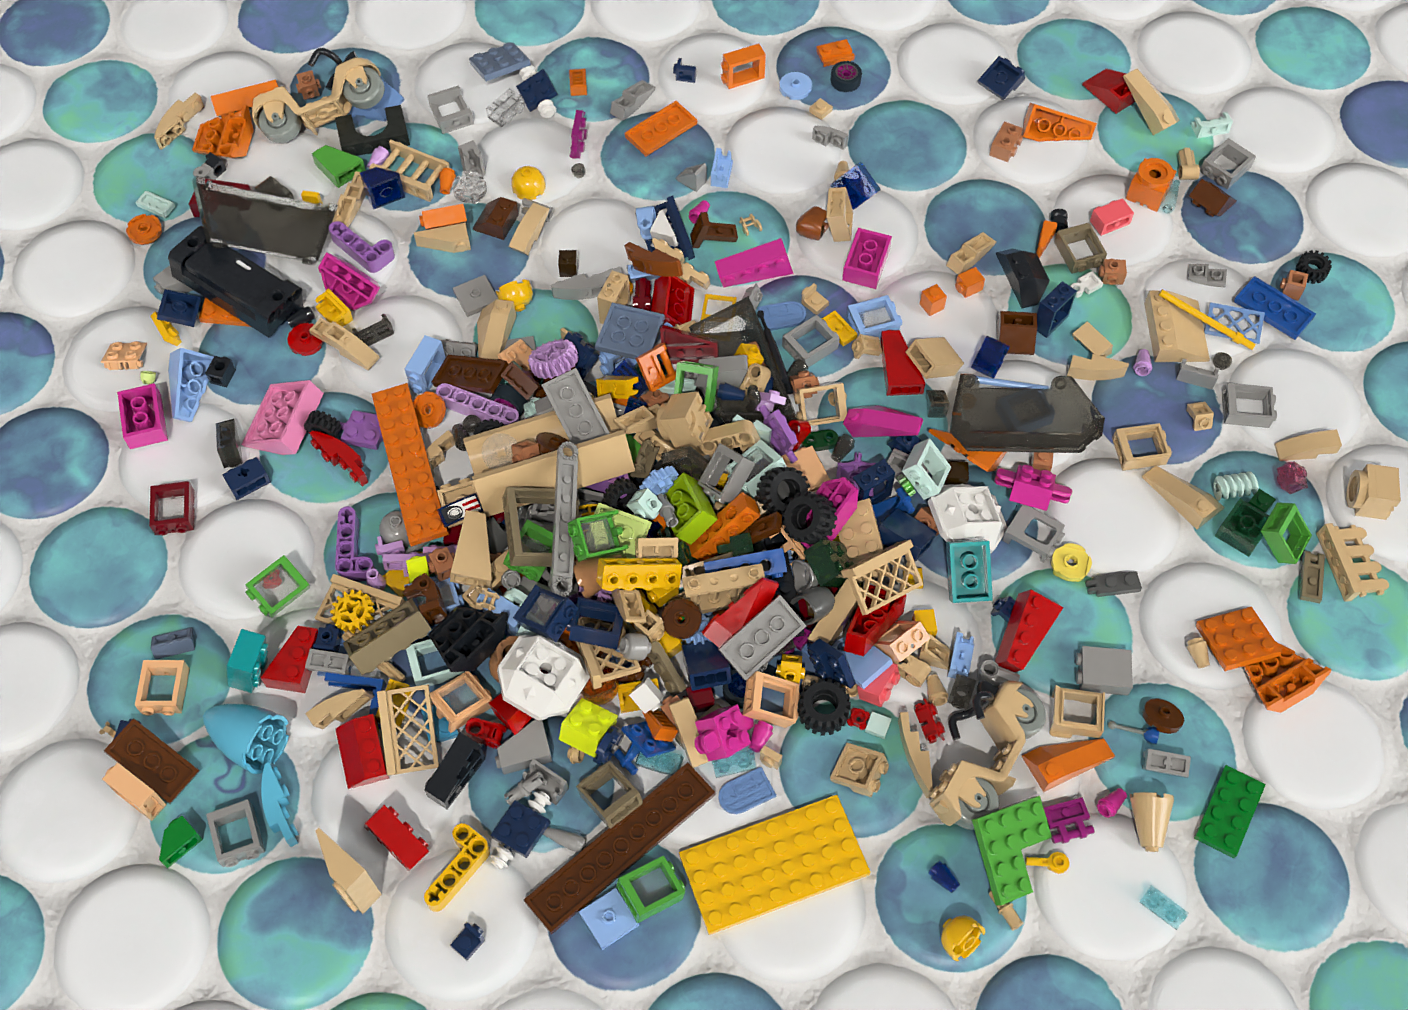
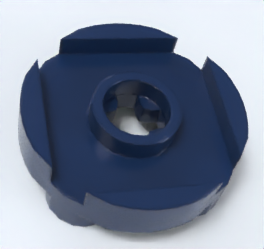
[593,725,624,766]

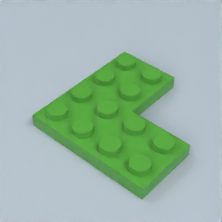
[972,796,1052,905]

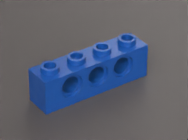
[703,548,787,578]

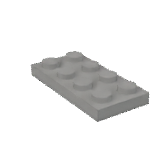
[542,368,610,445]
[718,595,806,681]

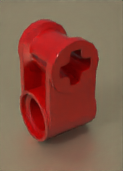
[788,420,811,452]
[465,718,507,749]

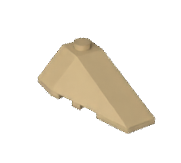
[1123,68,1180,135]
[477,299,517,360]
[1142,466,1225,529]

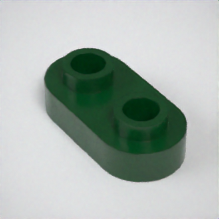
[801,430,839,452]

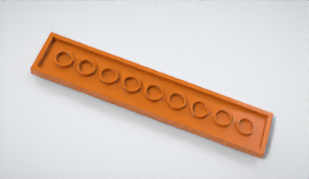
[372,383,449,547]

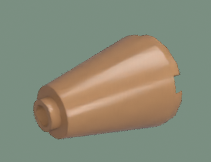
[573,554,627,599]

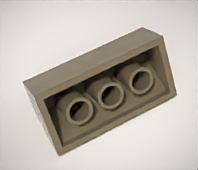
[343,598,432,675]

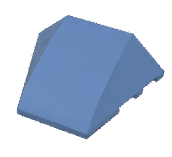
[348,76,404,122]

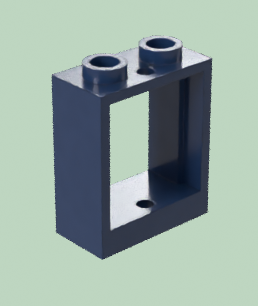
[1037,281,1077,338]
[566,597,624,650]

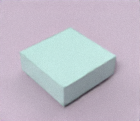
[865,712,891,739]

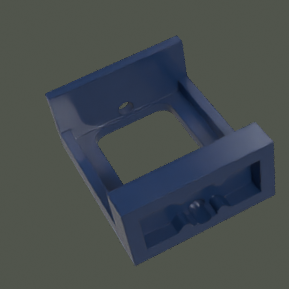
[852,459,896,505]

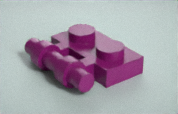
[1043,797,1095,844]

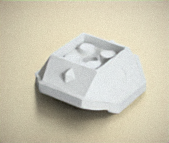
[928,483,1008,554]
[497,635,590,721]

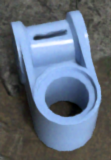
[636,206,656,240]

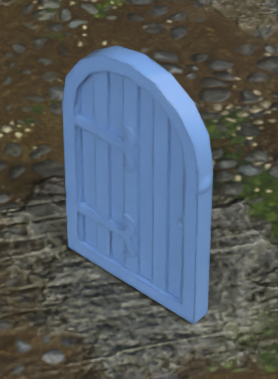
[758,301,806,330]
[718,767,777,814]

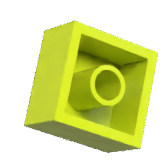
[559,698,618,758]

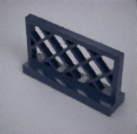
[635,196,695,260]

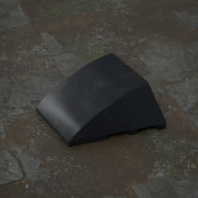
[428,606,508,672]

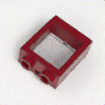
[149,481,195,536]

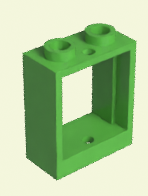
[674,361,719,413]
[1261,503,1312,564]

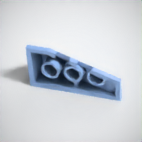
[168,348,214,422]

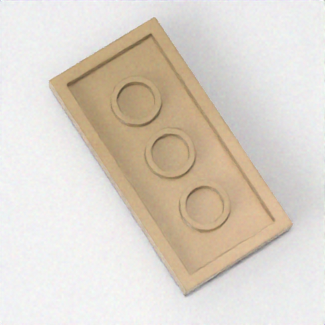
[838,498,891,583]

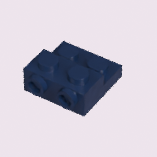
[978,56,1025,100]
[157,289,201,327]
[563,332,600,379]
[807,638,856,688]

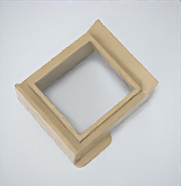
[1049,685,1105,739]

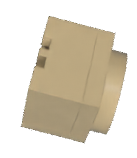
[657,391,713,448]
[1346,464,1401,520]

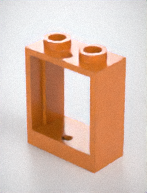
[721,43,766,89]
[419,204,467,230]

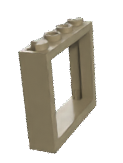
[502,487,585,567]

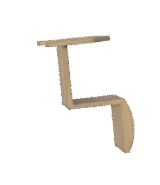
[99,721,116,738]

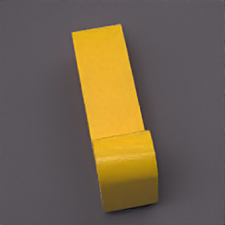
[424,823,490,912]

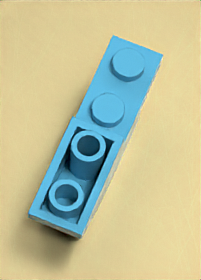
[261,762,299,847]

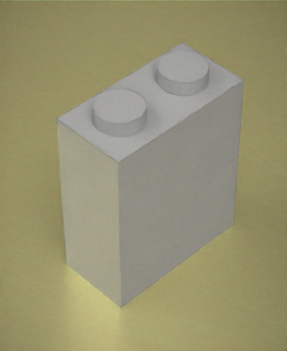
[1075,646,1133,695]

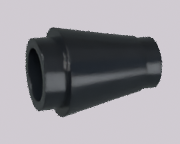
[287,306,315,328]

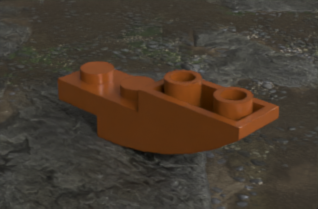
[624,242,683,277]

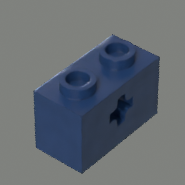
[222,457,271,500]

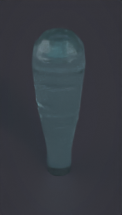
[1161,180,1180,214]

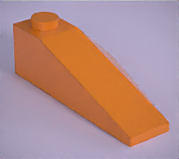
[1022,103,1097,142]
[928,428,1007,472]
[1022,738,1115,792]

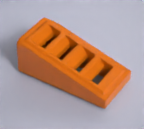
[569,69,587,96]
[1036,220,1057,258]
[642,710,678,742]

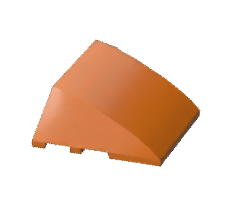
[192,105,254,158]
[1243,642,1332,713]

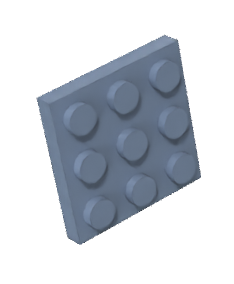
[469,42,531,81]
[595,302,665,360]

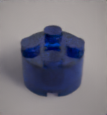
[971,336,1010,378]

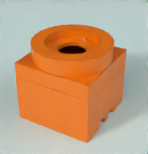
[1125,158,1177,212]

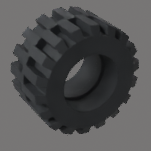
[756,467,811,515]
[782,492,837,545]
[798,678,851,736]

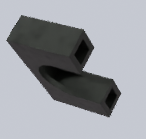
[335,105,410,156]

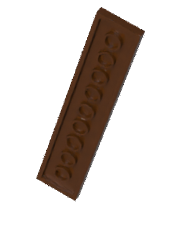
[524,762,716,935]

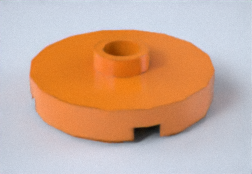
[126,214,162,245]
[413,391,446,429]

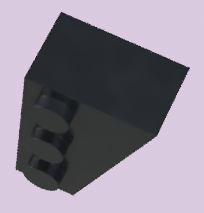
[424,732,485,810]

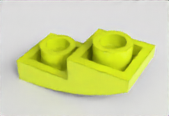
[406,556,430,583]

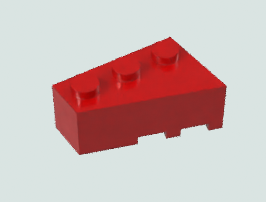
[260,626,318,693]
[364,805,429,871]

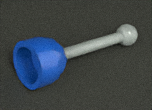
[1108,721,1160,744]

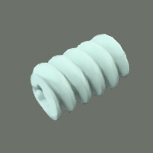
[1213,471,1259,500]

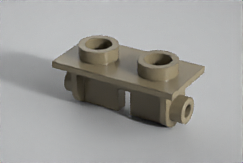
[630,440,659,478]

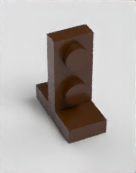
[690,212,738,248]
[500,361,542,400]

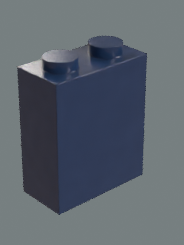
[878,508,937,562]
[681,641,732,691]

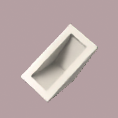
[650,210,678,247]

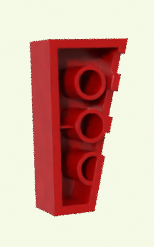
[844,585,907,657]

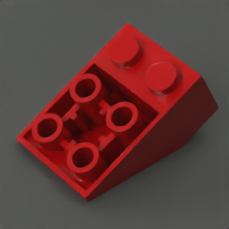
[1082,68,1136,114]

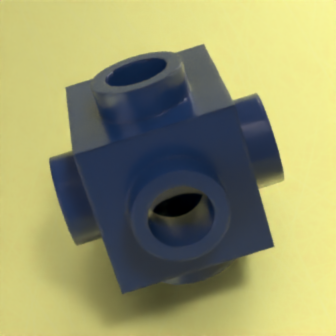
[887,435,921,455]

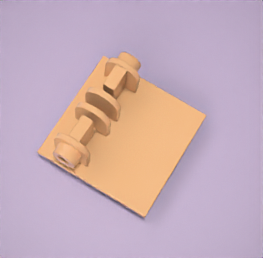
[497,339,533,371]
[101,341,147,370]

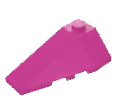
[843,405,923,437]

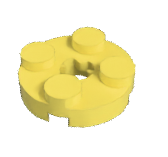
[1051,543,1092,582]

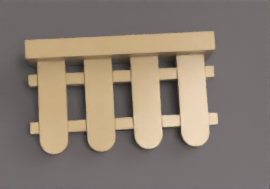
[1316,523,1389,602]

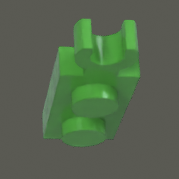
[896,474,916,497]

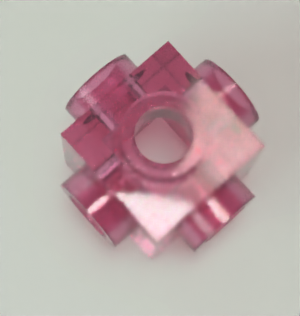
[1277,461,1308,494]

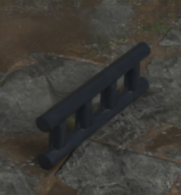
[763,328,794,394]

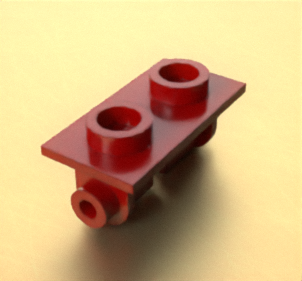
[914,698,945,744]

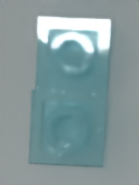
[635,752,684,776]

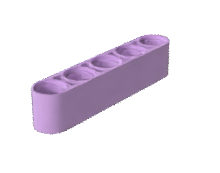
[436,383,520,426]

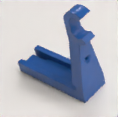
[324,672,387,730]

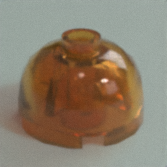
[580,663,619,706]

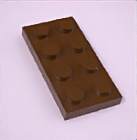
[431,354,509,394]
[104,718,199,804]

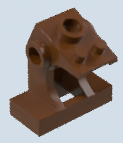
[402,573,449,626]

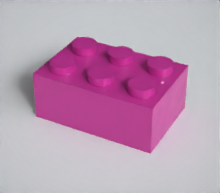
[842,228,892,289]
[117,383,168,449]

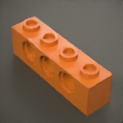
[688,492,761,561]

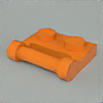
[635,343,676,392]

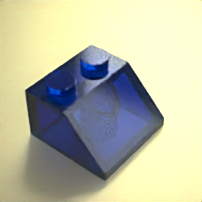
[360,167,405,210]

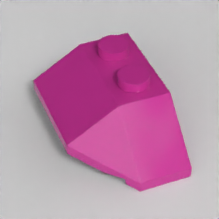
[318,252,380,311]
[801,477,858,552]

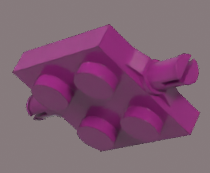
[570,110,588,159]

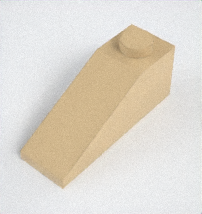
[413,223,471,253]

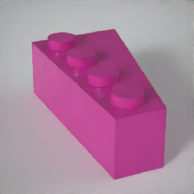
[714,238,793,288]

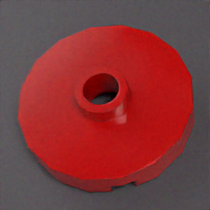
[287,323,324,356]

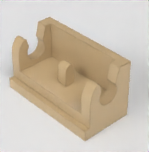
[1072,321,1113,357]
[635,537,678,558]

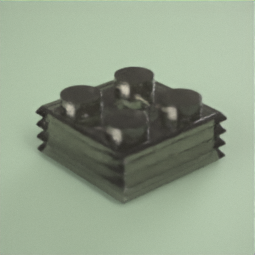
[659,445,710,480]

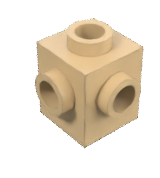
[634,610,665,643]

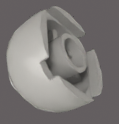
[379,511,410,549]

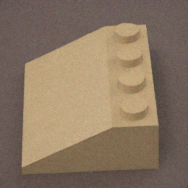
[1144,290,1210,362]
[315,827,382,914]

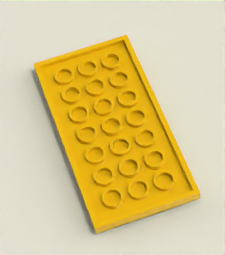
[679,795,871,935]

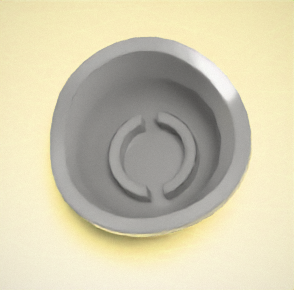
[792,560,820,594]

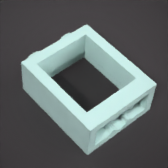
[902,438,951,500]
[406,639,464,686]

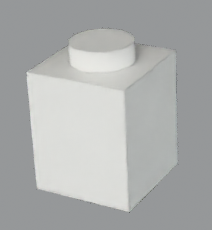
[629,677,664,714]

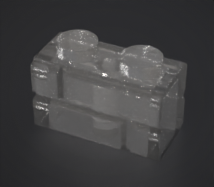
[486,88,525,127]

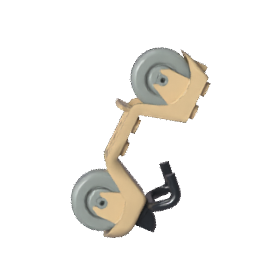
[252,48,384,143]
[929,680,1046,830]

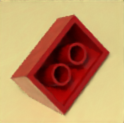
[651,276,695,327]
[335,714,390,789]

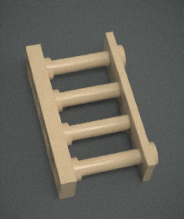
[369,140,450,202]
[682,564,765,614]

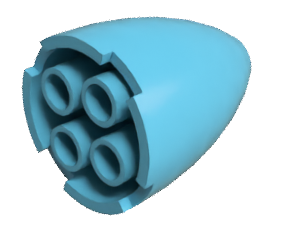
[203,704,289,774]

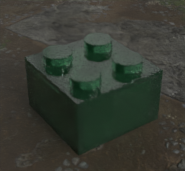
[1215,498,1269,557]
[803,540,854,588]

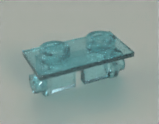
[712,749,756,778]
[1140,885,1188,930]

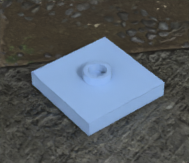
[579,888,639,950]

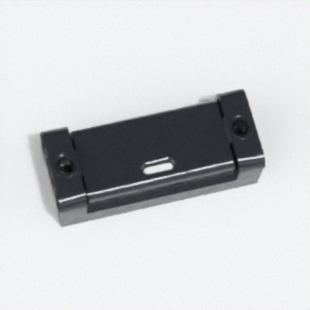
[168,226,303,338]

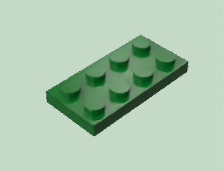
[1194,765,1266,859]

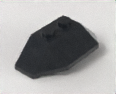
[996,248,1050,309]

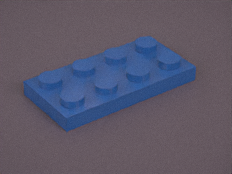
[1234,276,1316,340]

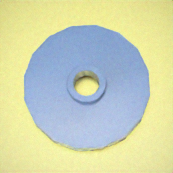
[779,72,812,100]

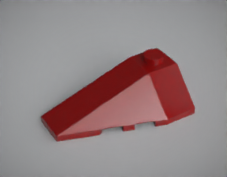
[702,577,779,647]

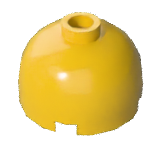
[511,166,546,200]
[496,279,533,312]
[941,915,985,961]

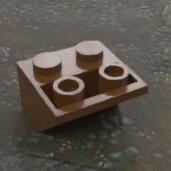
[997,311,1037,355]

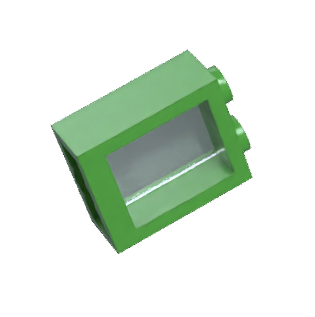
[503,520,553,582]
[245,555,310,618]
[616,855,686,924]

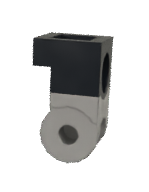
[193,152,227,183]

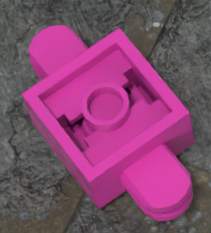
[994,465,1073,511]
[695,704,754,761]

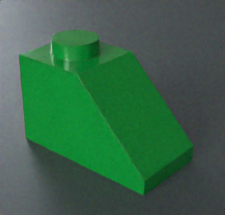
[159,816,203,869]

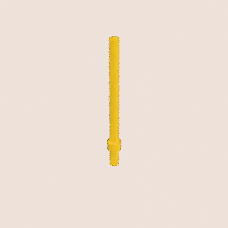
[1158,289,1256,350]

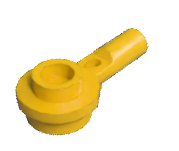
[1025,852,1070,874]

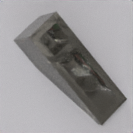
[216,419,243,468]

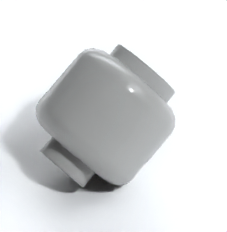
[619,633,652,661]

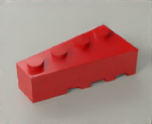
[995,589,1064,672]

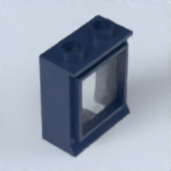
[513,584,579,642]

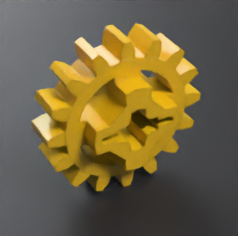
[330,589,375,633]

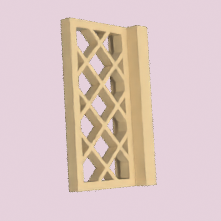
[841,539,923,615]
[315,574,406,634]
[572,617,641,689]
[377,684,439,776]

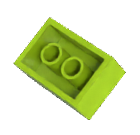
[663,472,718,545]

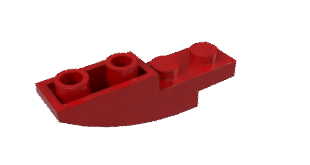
[309,431,368,487]

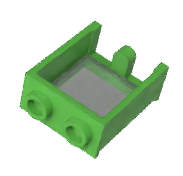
[567,510,629,562]

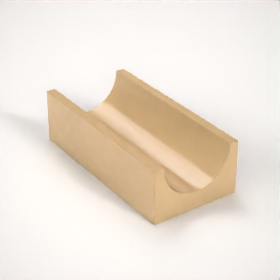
[463,394,635,517]

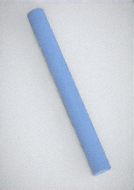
[974,376,1049,393]

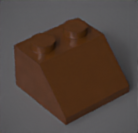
[1189,179,1237,217]
[473,197,519,240]

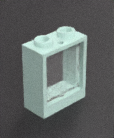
[726,439,787,498]

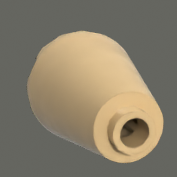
[1130,792,1174,852]

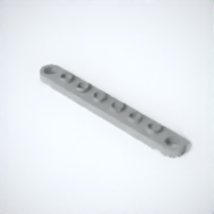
[551,441,578,597]

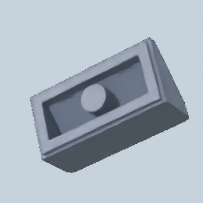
[151,628,195,659]

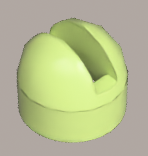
[140,371,156,385]

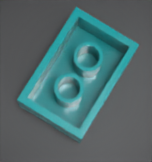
[946,539,993,603]
[227,629,268,693]

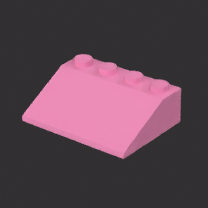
[241,380,324,455]

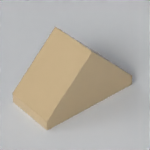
[919,633,952,669]

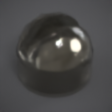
[571,163,586,178]

